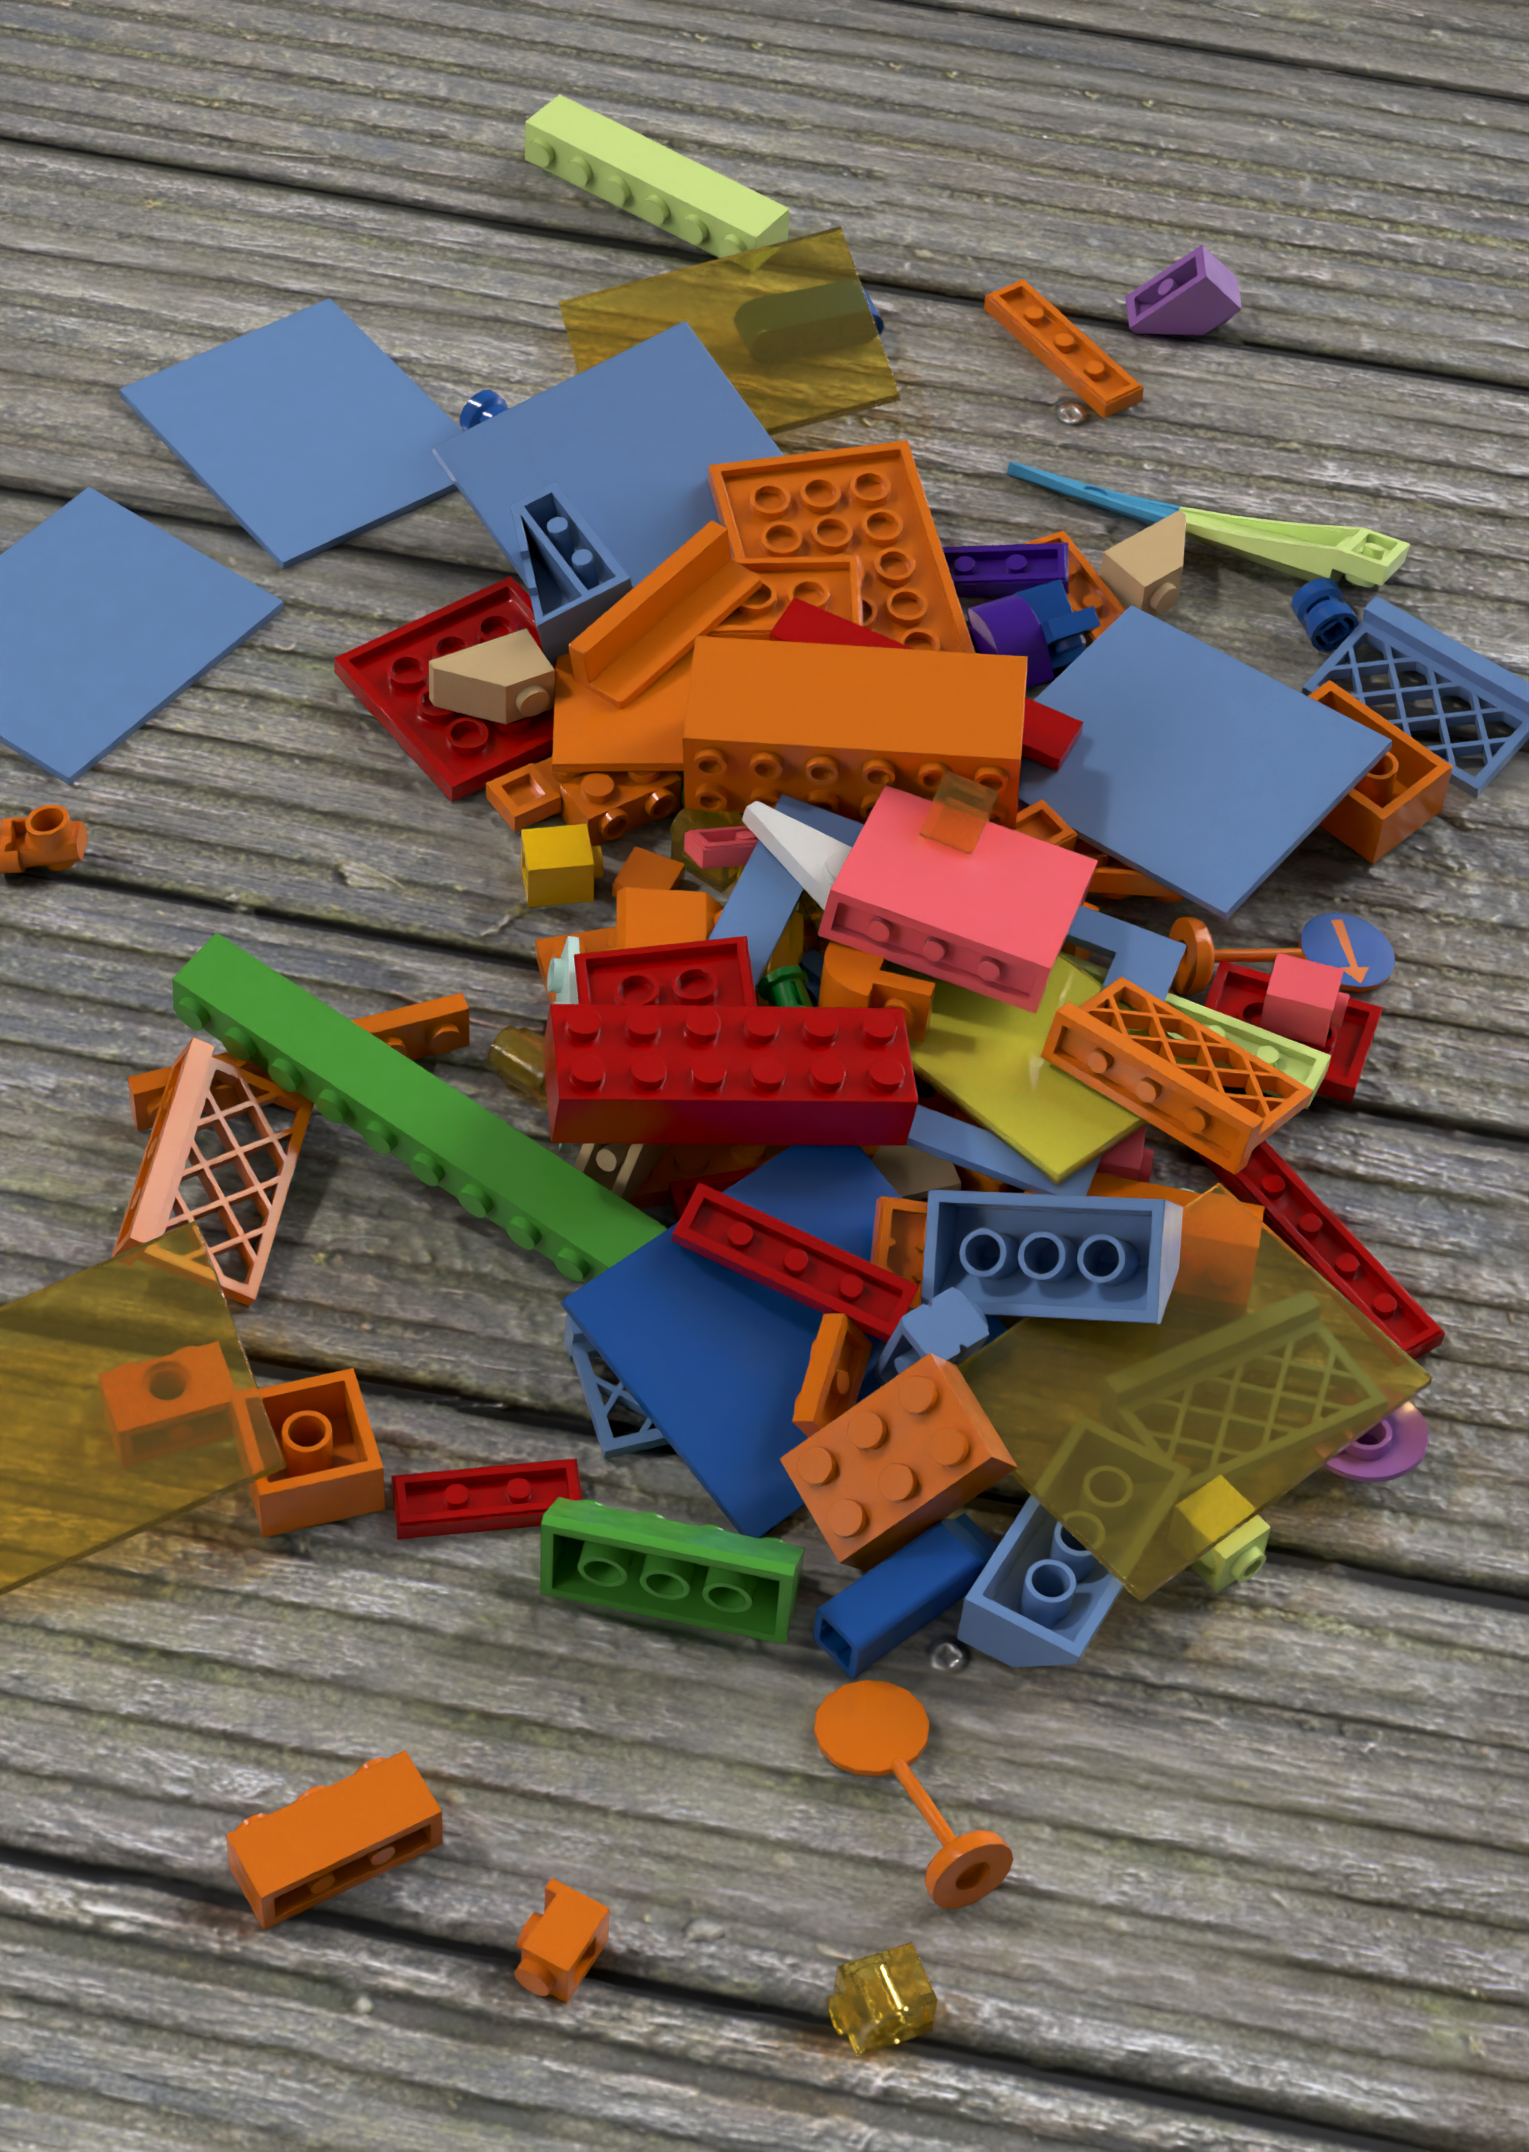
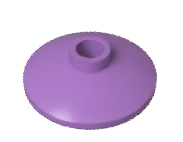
[1306,1388,1429,1482]

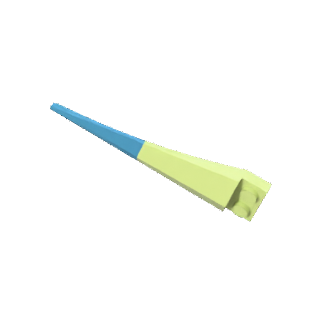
[1007,461,1410,587]

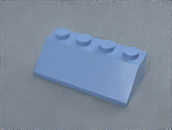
[921,1189,1183,1324]
[957,1418,1191,1668]

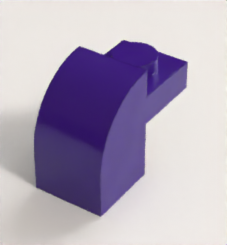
[966,594,1055,688]

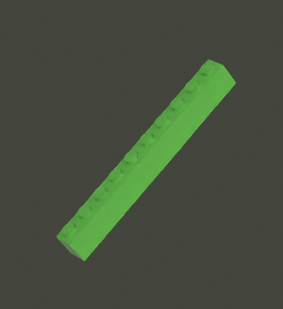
[172,932,668,1284]

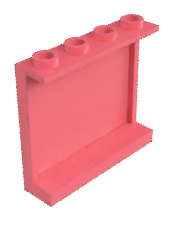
[818,785,1098,1014]

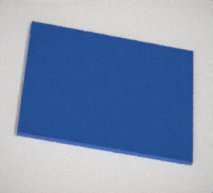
[561,1145,1021,1538]

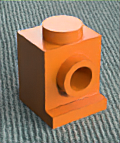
[514,1878,610,2003]

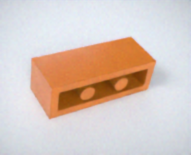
[226,1750,443,1930]

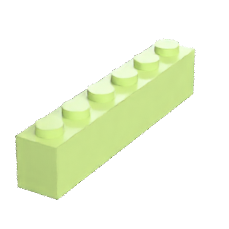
[525,94,790,275]

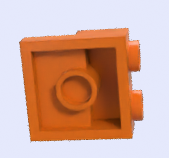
[534,756,682,846]

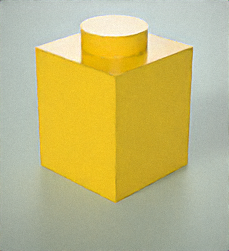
[521,824,603,908]

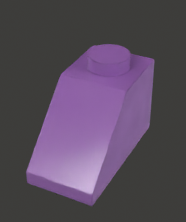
[1125,245,1242,335]

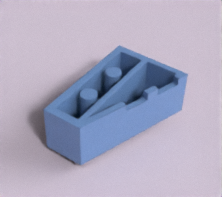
[510,482,633,666]

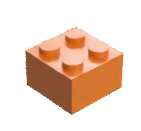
[231,1368,385,1538]

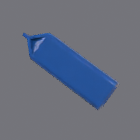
[813,1513,998,1678]

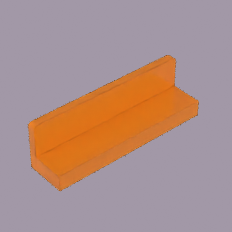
[568,520,762,709]

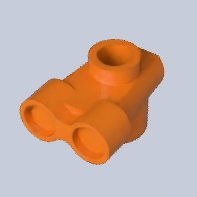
[0,804,88,874]

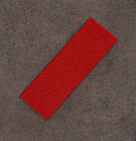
[391,1458,583,1540]

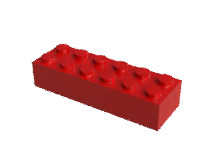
[543,1004,918,1146]

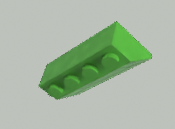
[540,1497,805,1645]

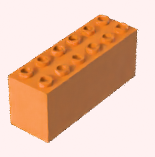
[683,636,1028,830]

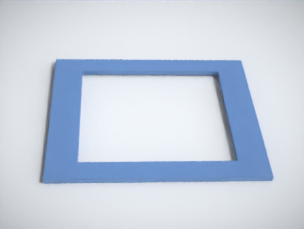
[708,794,1187,1196]

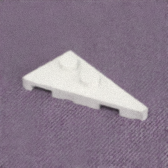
[742,801,852,910]

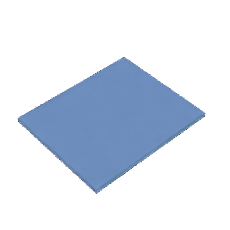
[119,298,464,570]
[432,321,784,588]
[0,487,284,786]
[1018,605,1392,920]

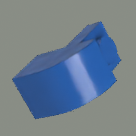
[1014,579,1101,669]

